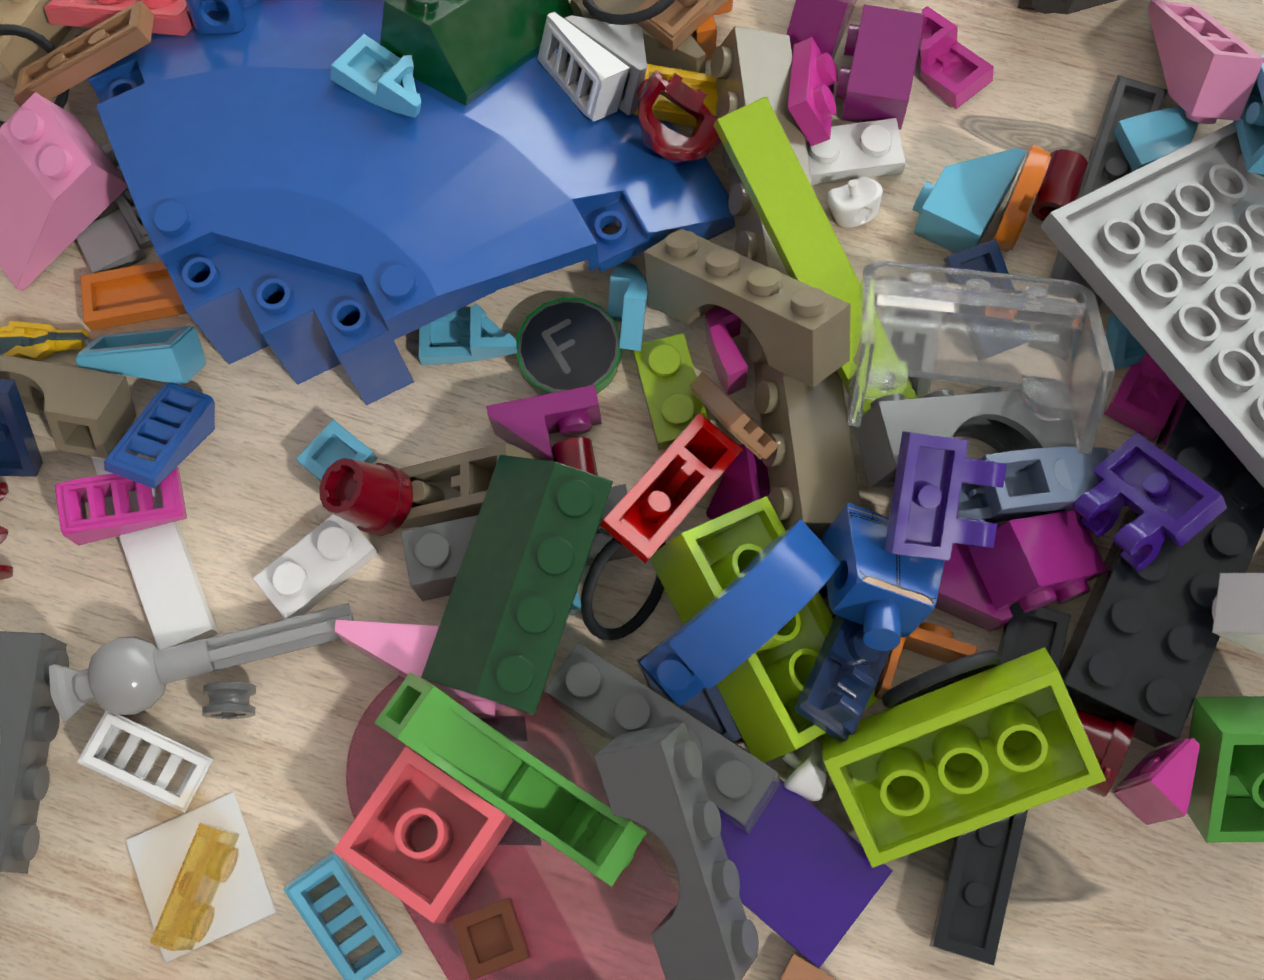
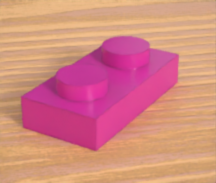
[788,37,838,147]

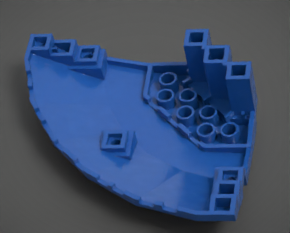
[75,0,735,405]

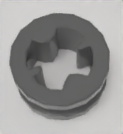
[202,682,256,719]

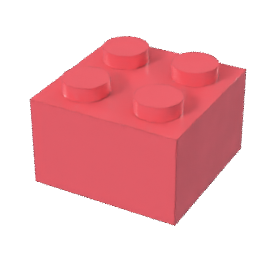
[332,747,513,924]

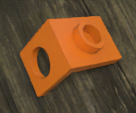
[875,622,978,700]

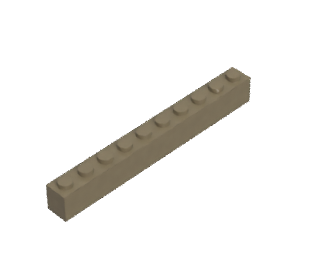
[710,26,861,540]

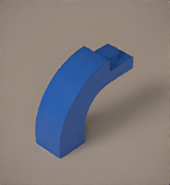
[640,519,841,707]

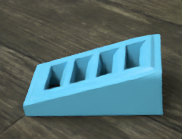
[75,326,206,384]
[284,852,402,980]

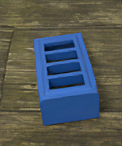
[104,383,215,489]

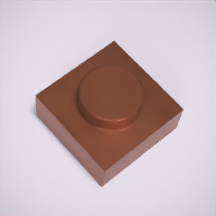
[451,897,531,980]

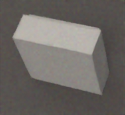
[76,209,146,273]

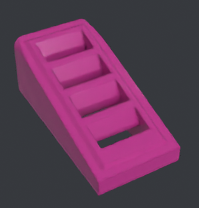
[55,467,187,546]

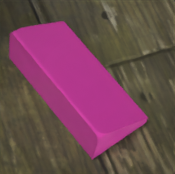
[1114,738,1200,825]

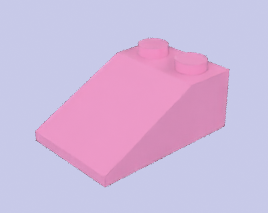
[0,92,128,291]

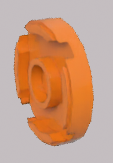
[993,144,1051,252]

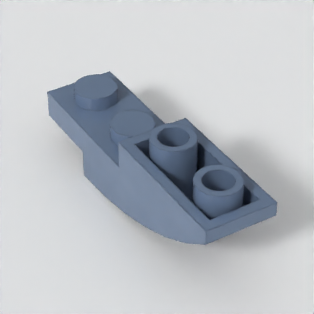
[957,447,1127,523]

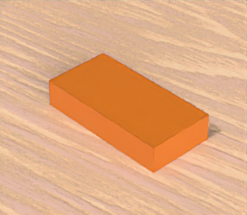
[80,261,187,331]

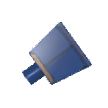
[821,503,945,651]

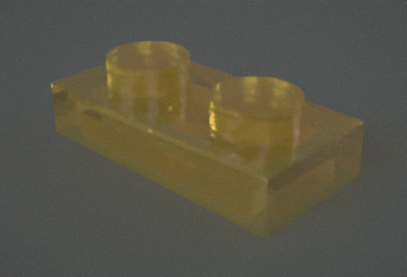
[150,823,240,951]

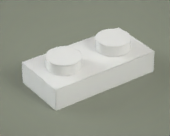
[805,118,906,185]
[253,514,379,619]

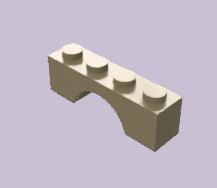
[644,228,851,388]
[0,354,137,459]

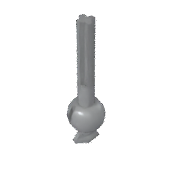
[49,603,354,722]

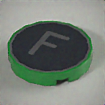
[516,297,622,395]

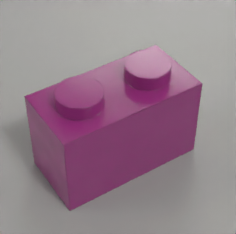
[835,4,925,130]
[967,510,1108,612]

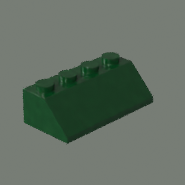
[380,0,574,106]
[421,455,613,716]

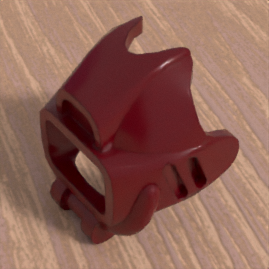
[637,70,722,164]

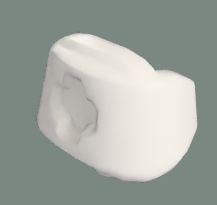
[827,176,883,228]
[781,740,828,801]

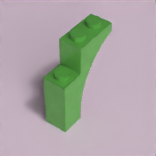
[374,672,647,887]

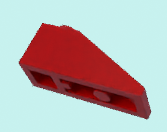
[600,413,743,564]

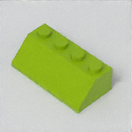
[649,496,878,763]
[822,647,1106,868]

